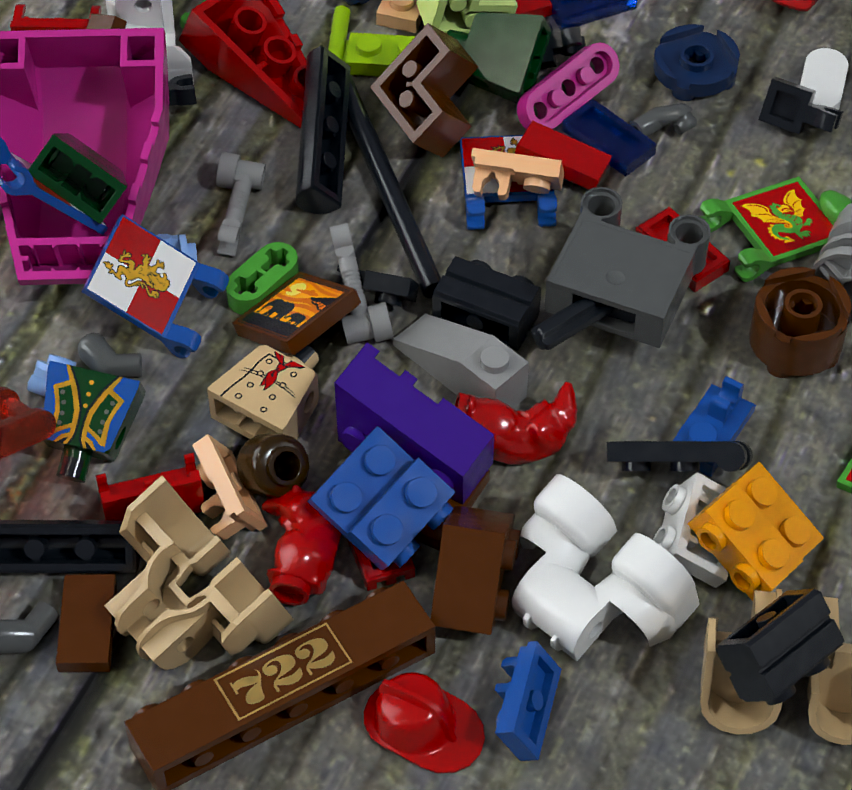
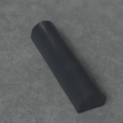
[296,45,351,214]
[0,520,140,573]

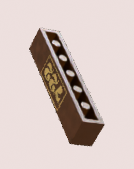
[124,580,435,790]

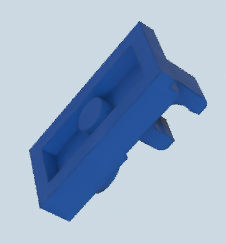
[673,376,756,477]
[495,641,562,761]

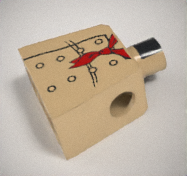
[207,345,319,440]

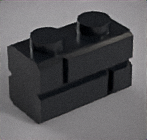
[432,256,541,351]
[715,588,845,705]

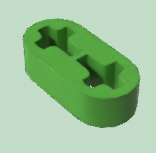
[226,242,299,315]

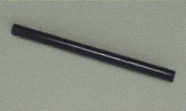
[347,74,441,298]

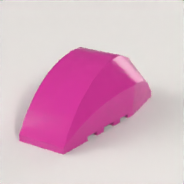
[0,28,169,285]

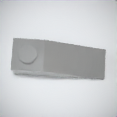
[393,313,529,408]

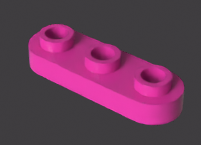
[517,42,620,130]

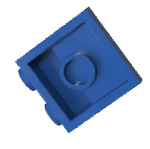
[307,426,455,570]

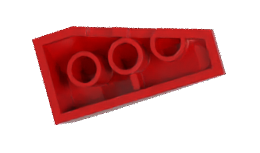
[179,0,307,128]

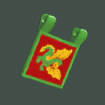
[699,176,834,282]

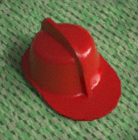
[363,672,485,773]

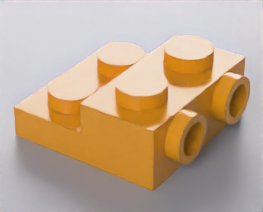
[687,461,824,601]

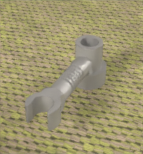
[216,152,266,256]
[329,223,394,344]

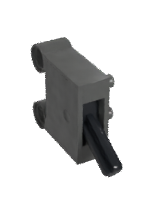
[531,187,711,350]

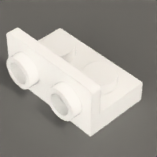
[653,472,728,588]

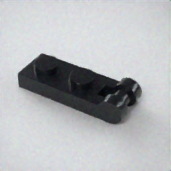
[607,441,753,472]

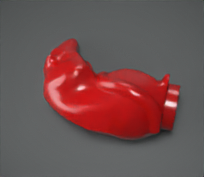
[454,382,578,465]
[262,485,341,606]

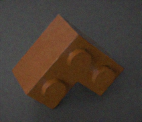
[370,23,479,158]
[430,505,521,635]

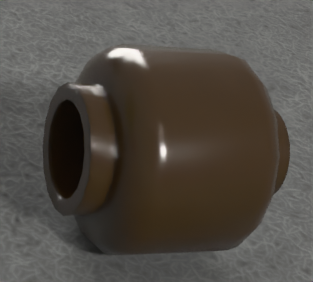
[236,433,310,498]

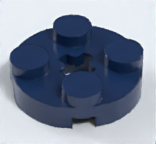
[653,24,740,101]

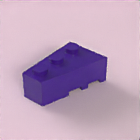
[334,342,494,505]

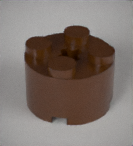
[749,267,852,378]

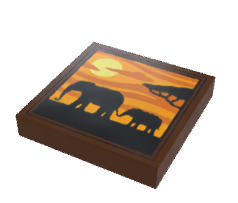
[232,272,361,355]

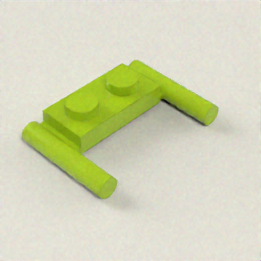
[328,5,416,76]

